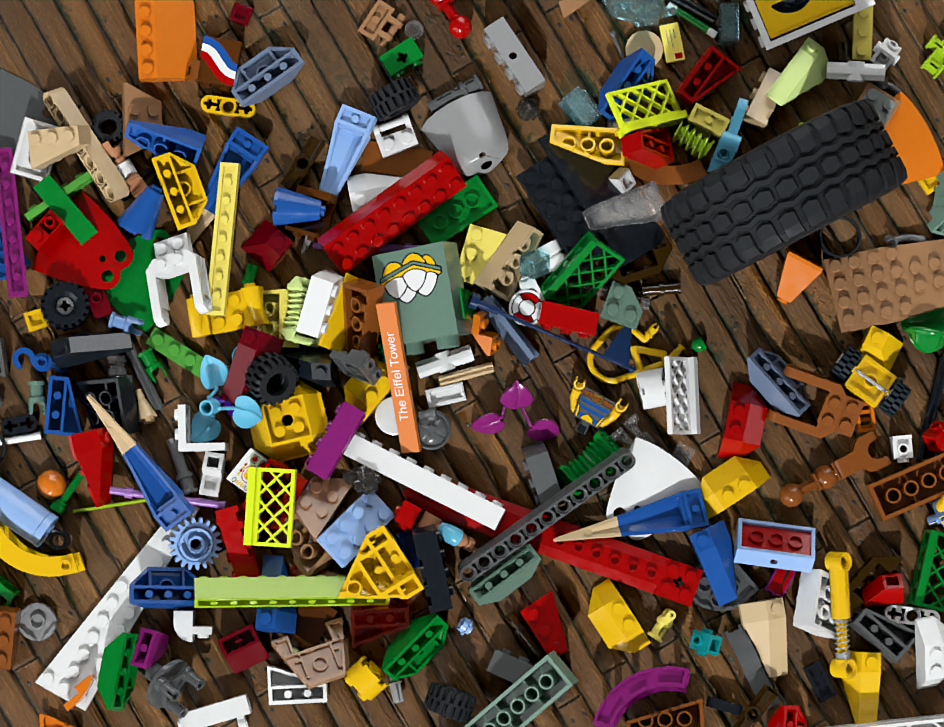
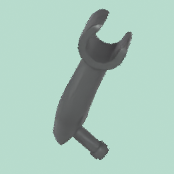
[884,234,927,248]

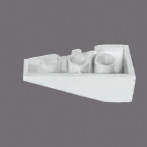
[347,173,402,212]

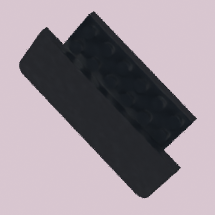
[516,116,663,270]

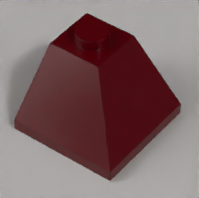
[241,219,294,273]

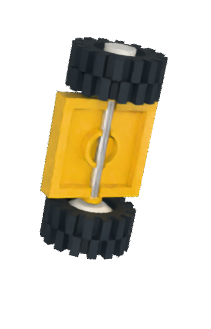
[830,345,912,417]

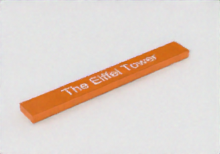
[376,301,422,453]

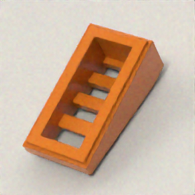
[851,393,877,433]

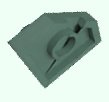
[600,281,643,330]

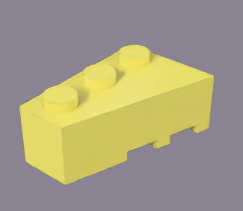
[460,224,507,286]

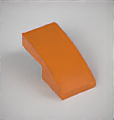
[63,674,95,711]

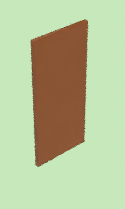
[361,141,433,177]

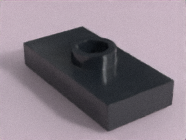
[802,659,838,703]

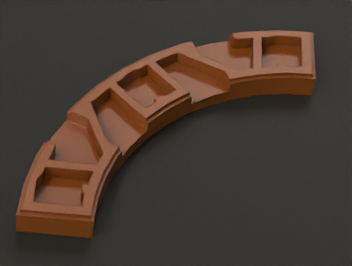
[619,158,707,186]

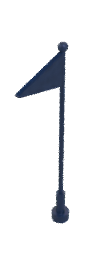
[467,292,636,373]

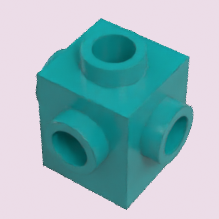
[689,627,723,657]

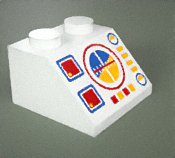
[226,448,268,493]

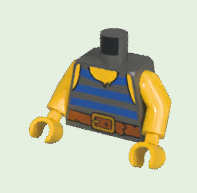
[570,376,629,435]

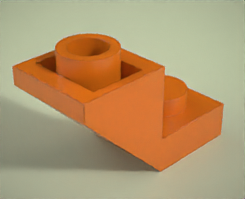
[471,310,501,356]

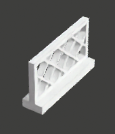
[664,356,701,435]

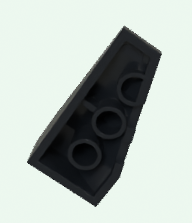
[50,332,133,370]
[280,349,338,387]

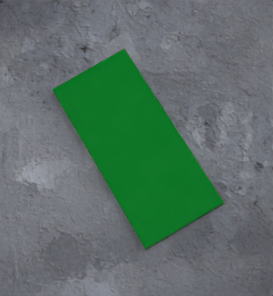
[459,287,475,321]

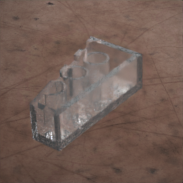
[582,181,664,230]

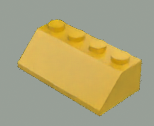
[318,273,360,352]

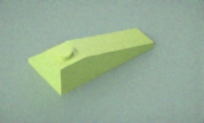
[766,37,829,106]

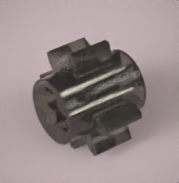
[516,98,541,121]

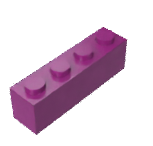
[306,401,366,481]

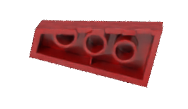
[215,505,262,577]

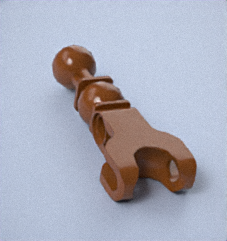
[779,430,892,507]

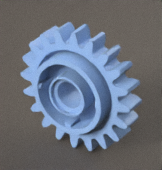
[168,516,222,570]

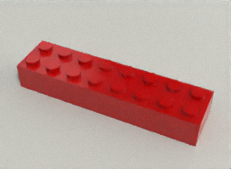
[316,150,466,275]

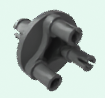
[138,659,205,719]

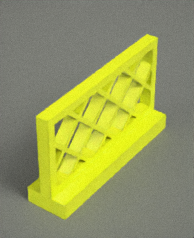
[605,79,689,139]
[243,467,297,548]

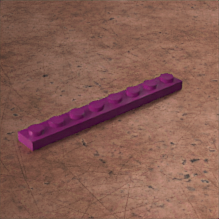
[0,147,28,298]

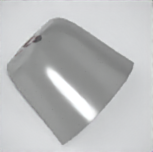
[421,91,508,176]

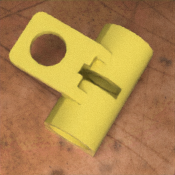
[686,103,730,139]

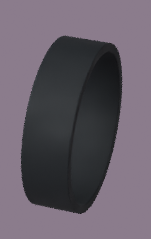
[818,216,862,258]

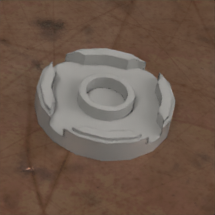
[19,602,57,641]

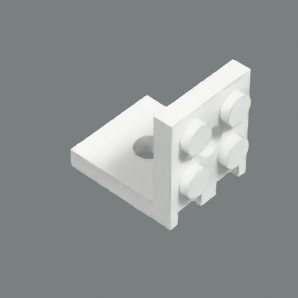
[174,404,229,452]

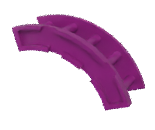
[592,666,691,727]

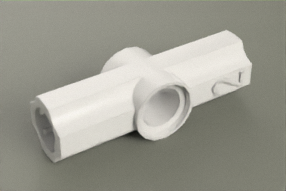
[826,61,886,82]
[415,345,475,379]

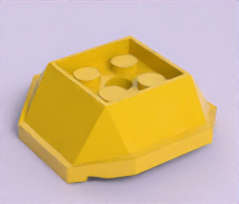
[250,380,328,462]

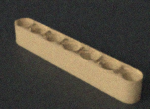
[43,87,129,202]

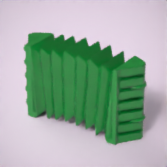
[555,428,626,495]

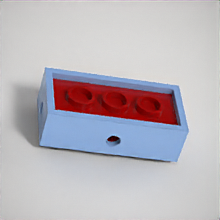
[734,518,816,573]

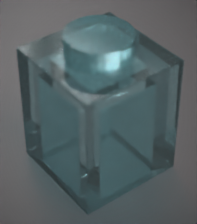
[520,250,550,279]

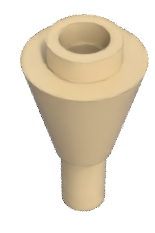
[135,389,158,424]

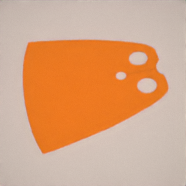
[884,92,944,185]

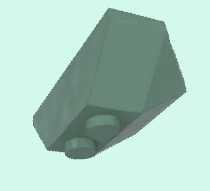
[468,544,541,605]

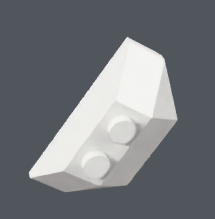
[915,615,944,690]

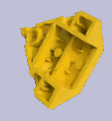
[337,524,424,599]

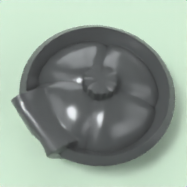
[416,407,451,450]

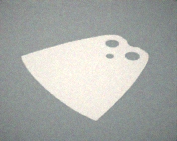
[606,437,701,540]

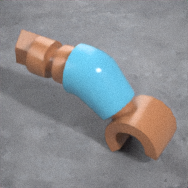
[418,511,478,553]

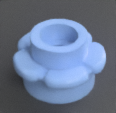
[457,617,474,635]

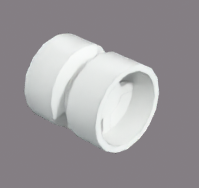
[536,239,566,274]

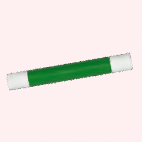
[666,1,718,38]

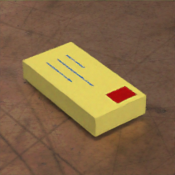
[659,22,685,64]

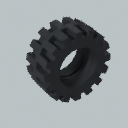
[91,109,123,145]

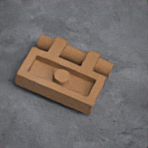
[358,0,406,49]

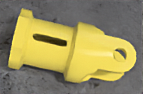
[647,608,676,643]

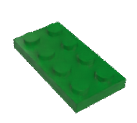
[417,175,498,243]

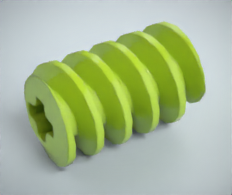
[672,121,715,159]

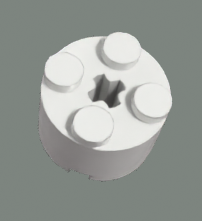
[636,367,666,410]

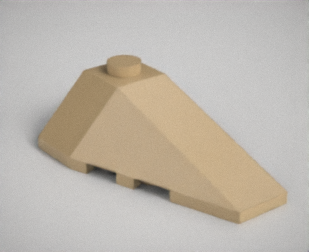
[738,597,788,678]

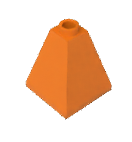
[776,247,823,305]

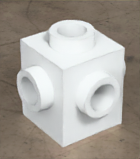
[870,37,902,70]

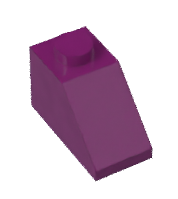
[130,627,170,669]

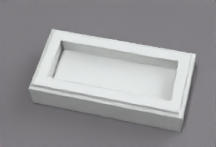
[425,381,466,409]

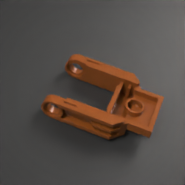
[766,364,865,439]

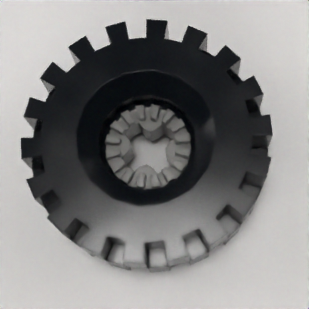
[40,281,90,331]

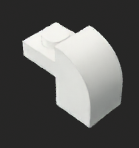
[199,451,225,497]
[173,610,214,642]

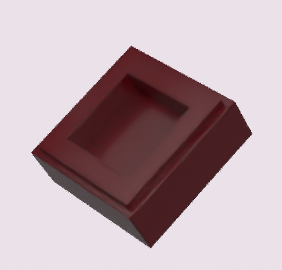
[229,2,254,27]

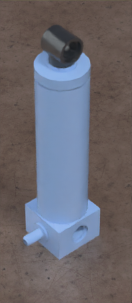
[0,477,71,550]

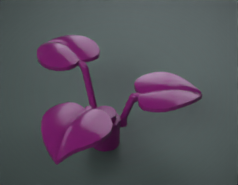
[471,380,560,441]

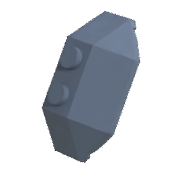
[231,46,305,107]
[747,347,811,417]

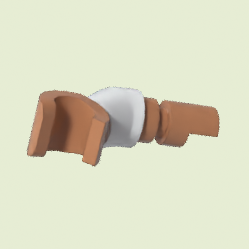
[101,141,147,199]

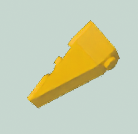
[550,124,627,166]
[841,651,881,724]

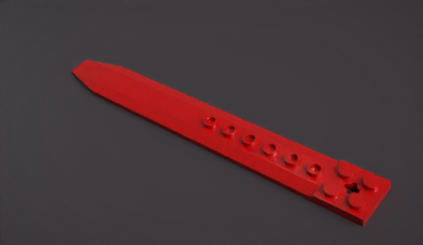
[403,482,703,607]

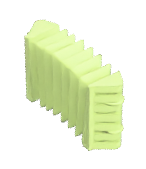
[280,276,321,348]

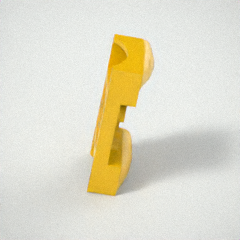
[186,283,269,338]

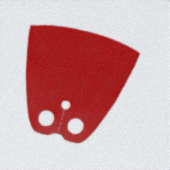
[32,192,134,289]

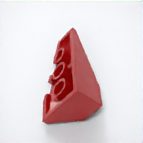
[68,426,114,507]

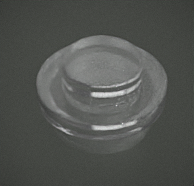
[405,20,424,40]

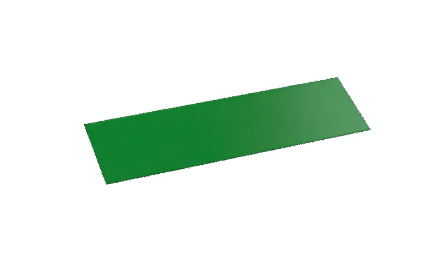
[33,175,98,245]

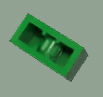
[379,37,424,79]

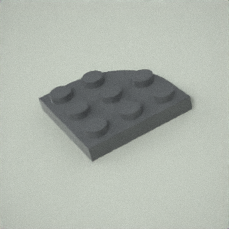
[678,559,759,611]

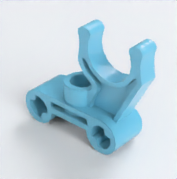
[707,98,749,173]

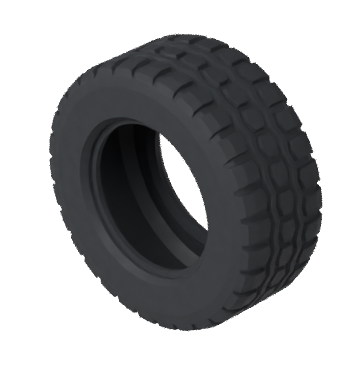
[660,99,908,286]

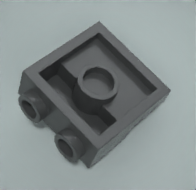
[330,349,382,386]

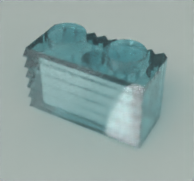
[718,3,739,45]
[558,86,603,127]

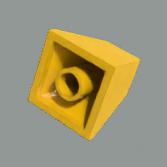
[857,326,903,371]

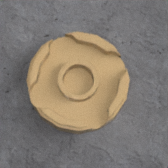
[625,30,663,66]

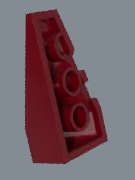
[220,325,285,404]

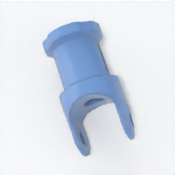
[108,311,144,336]

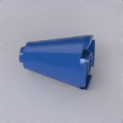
[117,184,164,240]
[272,187,326,225]

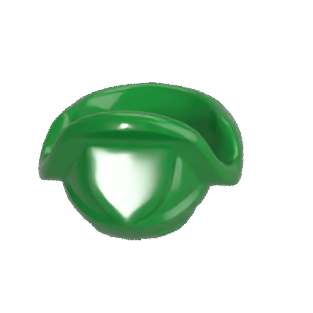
[901,308,944,353]

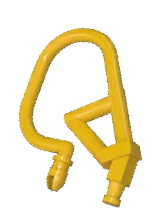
[587,323,685,384]

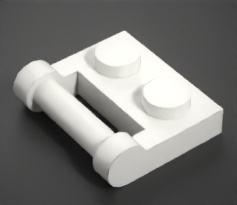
[373,113,419,158]

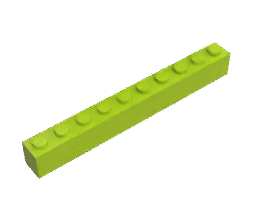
[194,575,390,608]

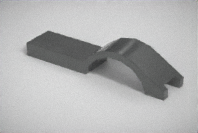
[724,624,780,708]

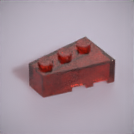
[350,603,410,649]

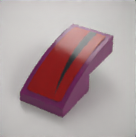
[764,568,797,598]

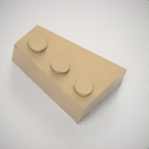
[742,67,781,131]
[27,125,91,169]

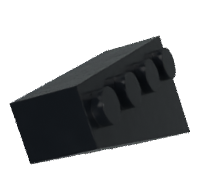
[412,524,454,613]

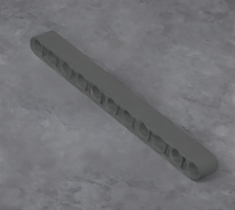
[458,448,636,582]

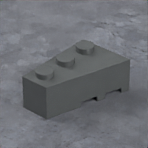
[848,608,915,663]

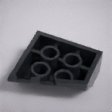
[72,374,140,434]

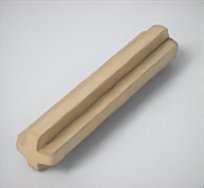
[438,362,494,386]

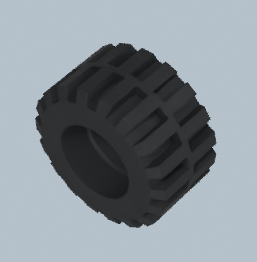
[368,77,421,121]
[245,352,299,406]
[423,682,476,722]

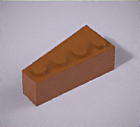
[342,278,385,357]

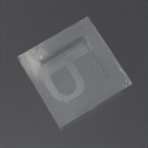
[671,441,696,467]

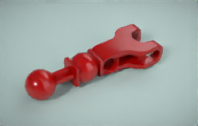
[429,0,472,39]

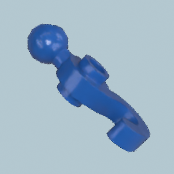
[12,347,69,373]

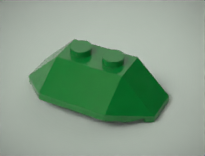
[381,613,449,681]
[97,632,139,711]

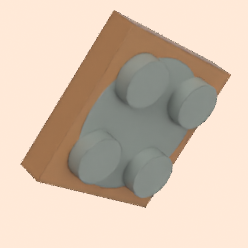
[857,82,901,131]

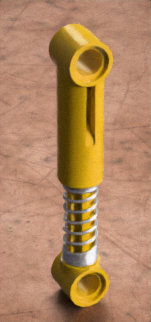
[825,552,857,679]

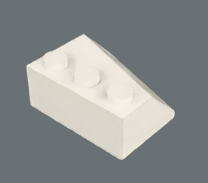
[296,268,344,338]
[793,569,837,640]

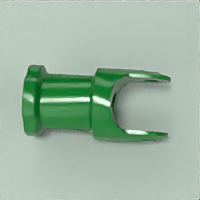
[137,347,167,383]

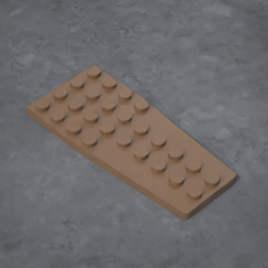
[823,239,944,334]

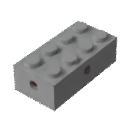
[483,17,545,99]

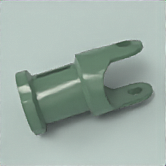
[28,381,46,415]

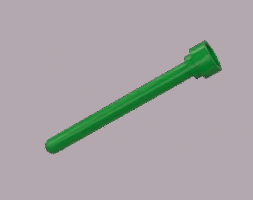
[49,468,84,515]

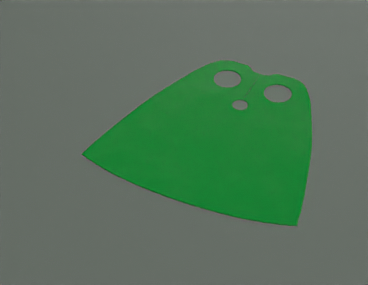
[99,230,184,332]

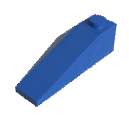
[124,120,207,167]
[255,555,297,634]

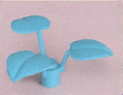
[190,355,263,443]

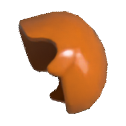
[36,469,68,500]

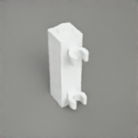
[177,693,253,727]

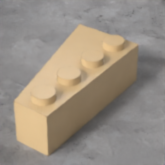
[473,221,544,302]

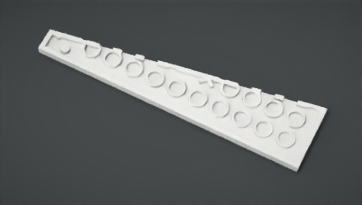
[35,505,200,711]

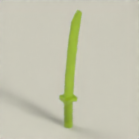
[73,498,147,513]

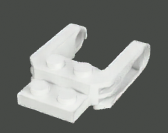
[146,232,213,328]

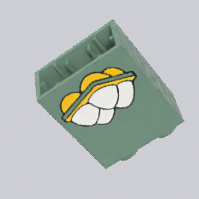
[372,241,472,356]

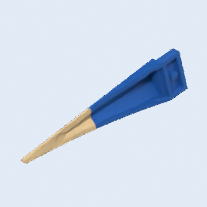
[186,126,270,244]
[87,394,195,532]
[553,488,709,542]

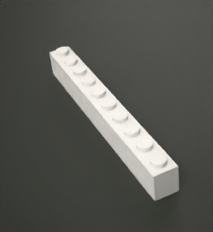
[343,431,506,530]

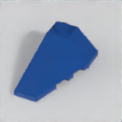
[688,520,737,606]

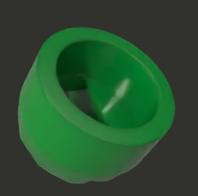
[691,336,707,352]

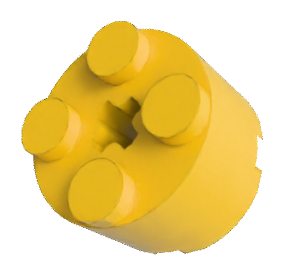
[344,656,389,701]

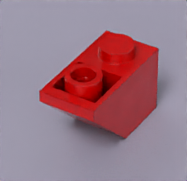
[25,210,65,255]
[861,573,904,607]

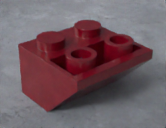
[217,622,270,674]

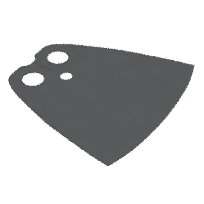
[0,69,56,154]

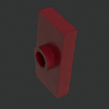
[82,286,113,320]

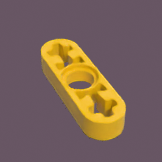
[201,95,256,119]

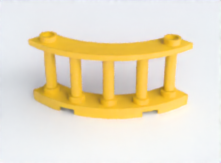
[0,522,86,577]

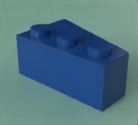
[44,375,82,436]

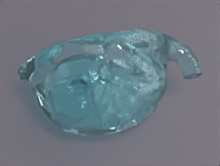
[602,0,677,27]

